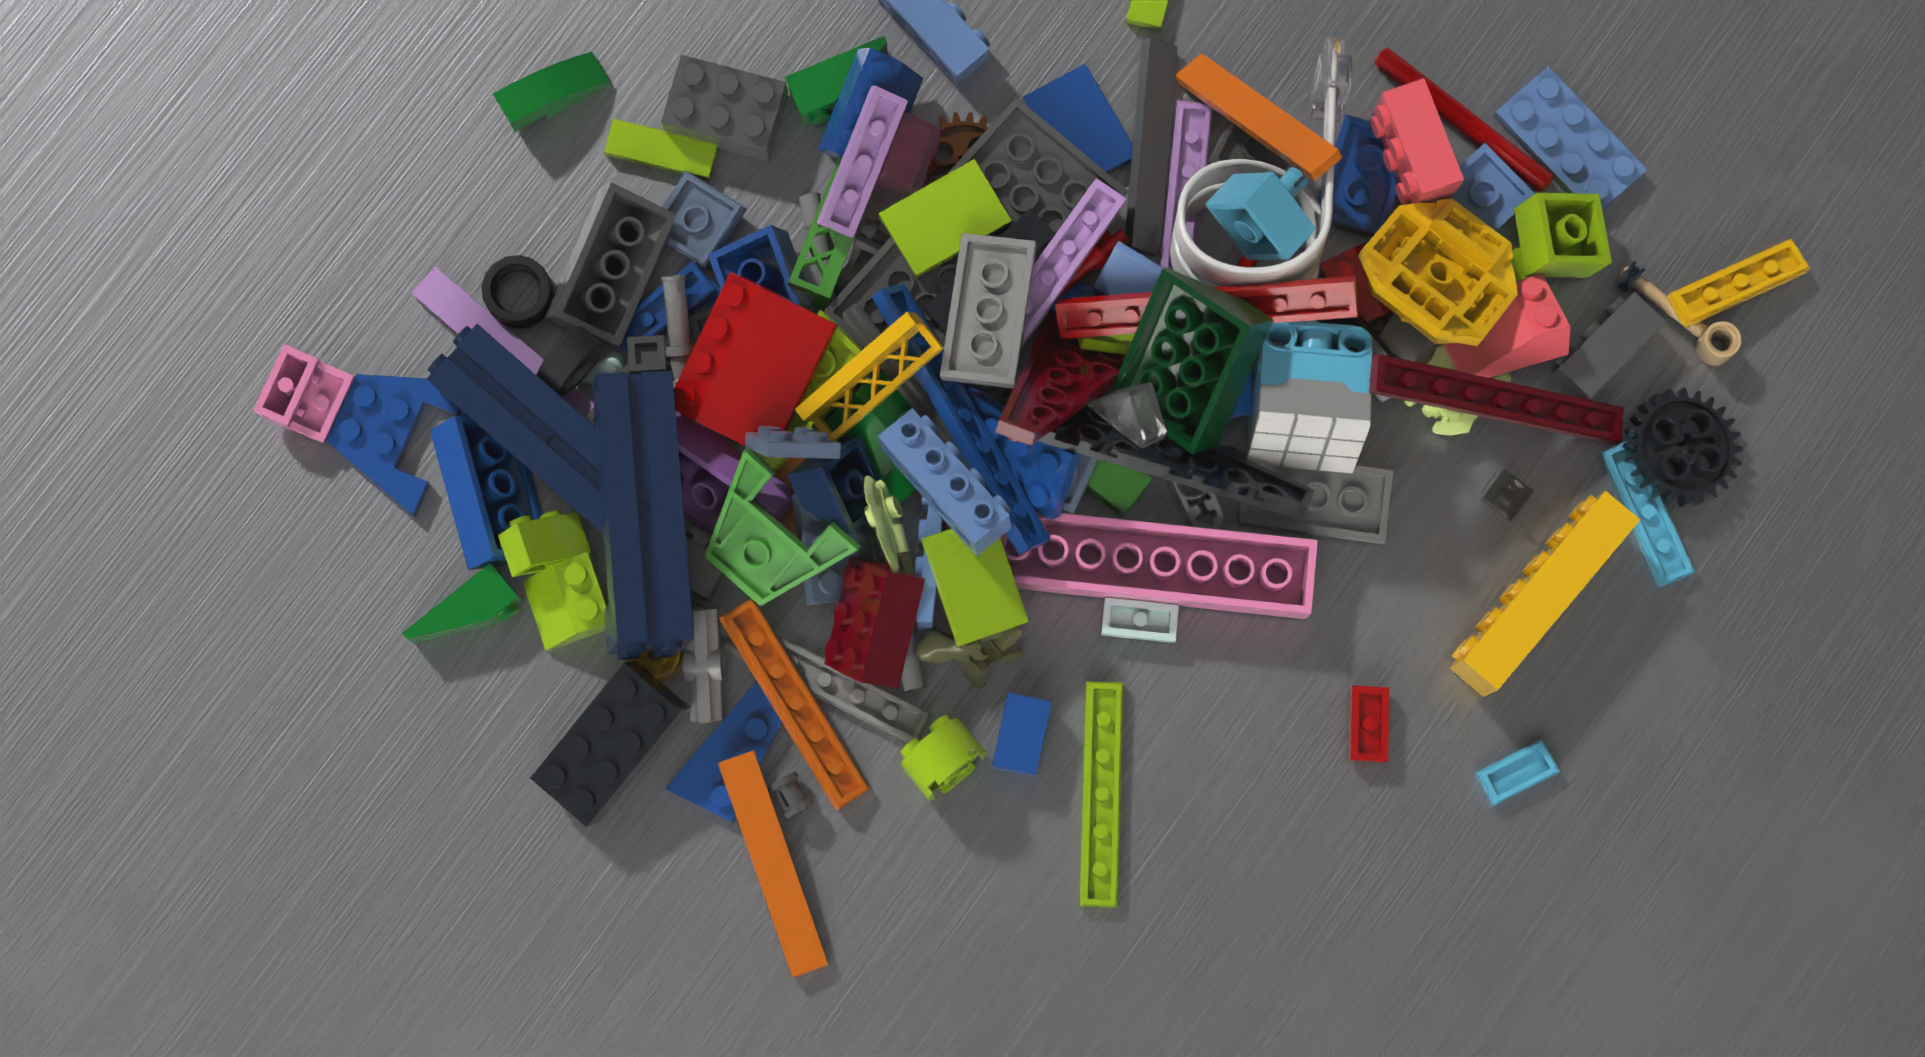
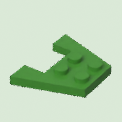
[704,448,861,606]

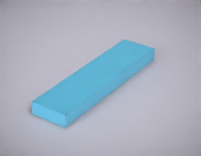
[1598,439,1695,588]

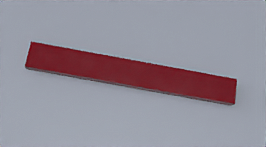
[1369,354,1624,445]

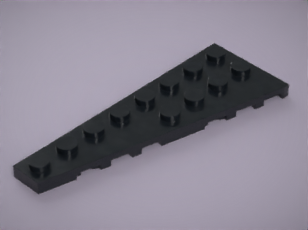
[1038,394,1315,520]

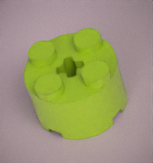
[900,714,987,801]

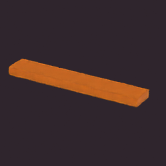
[1175,53,1342,182]
[719,598,869,810]
[718,750,828,978]

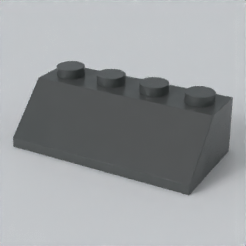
[544,182,676,347]

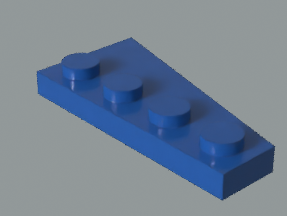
[665,681,782,823]

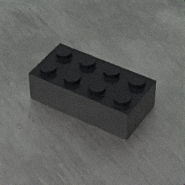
[530,660,691,827]

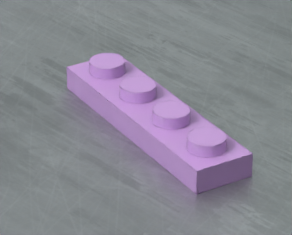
[816,86,908,238]

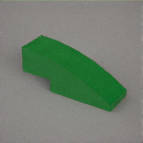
[493,52,610,132]

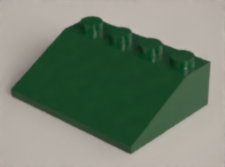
[1109,267,1274,455]

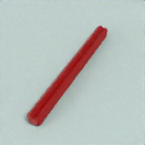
[1374,47,1553,192]

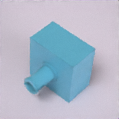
[1205,167,1316,260]

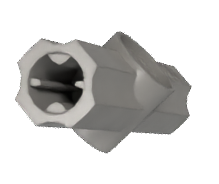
[683,608,726,723]

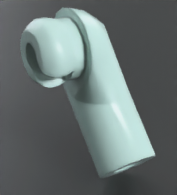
[581,352,625,385]

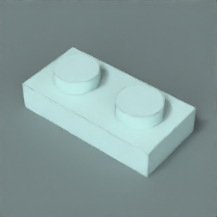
[1101,597,1179,643]

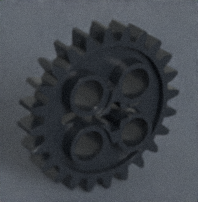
[1622,388,1743,507]

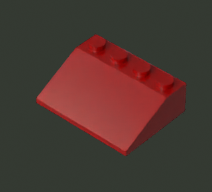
[674,272,838,459]

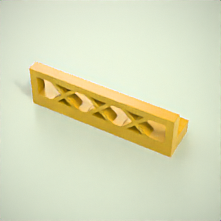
[795,312,944,441]

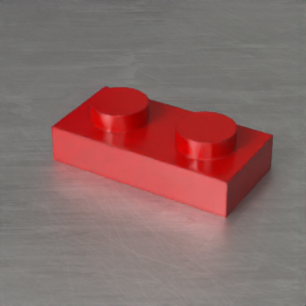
[1348,686,1389,763]

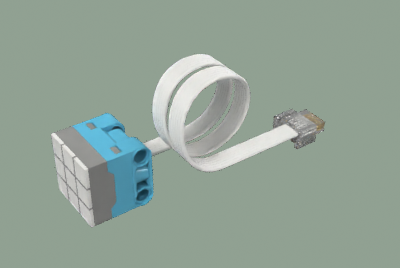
[1170,37,1373,473]

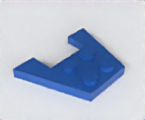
[327,374,462,517]

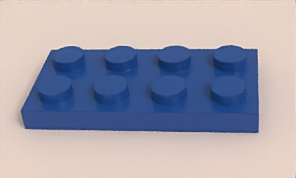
[963,384,1080,520]

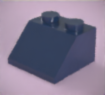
[788,434,880,535]

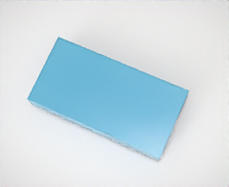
[1475,739,1560,806]

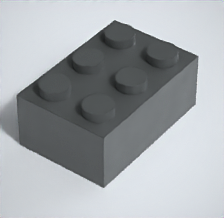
[661,55,789,162]

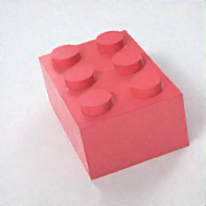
[1370,78,1464,205]

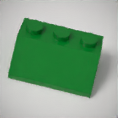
[825,370,916,503]

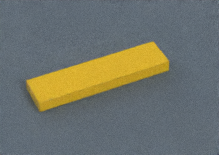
[1667,238,1810,328]

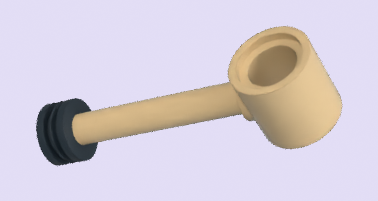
[1615,261,1741,366]

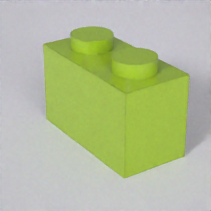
[498,510,591,577]

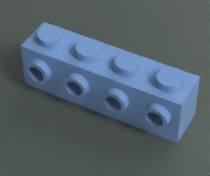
[877,408,1012,556]

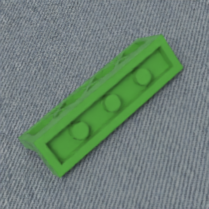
[787,157,878,311]

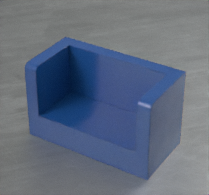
[991,692,1052,778]

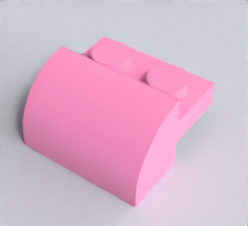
[253,344,355,444]

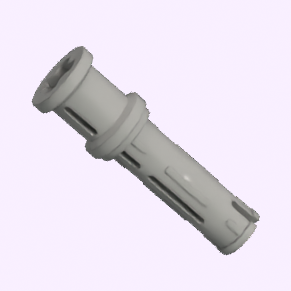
[661,275,695,388]

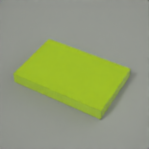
[879,159,1012,278]
[921,529,1029,647]

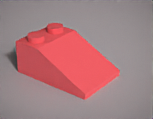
[1444,274,1571,378]

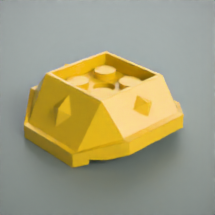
[1358,198,1518,347]

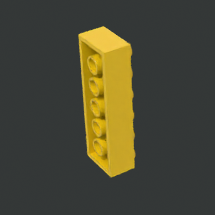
[1450,491,1640,697]

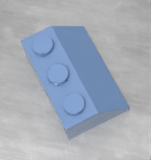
[1091,241,1162,296]

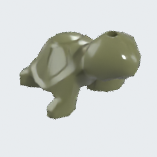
[915,626,1024,689]

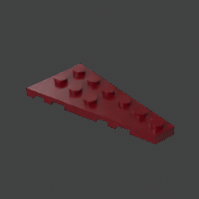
[995,310,1126,446]

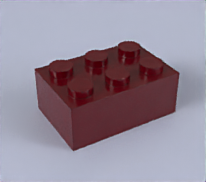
[824,556,925,688]

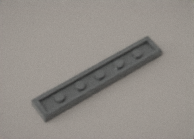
[1125,37,1178,257]

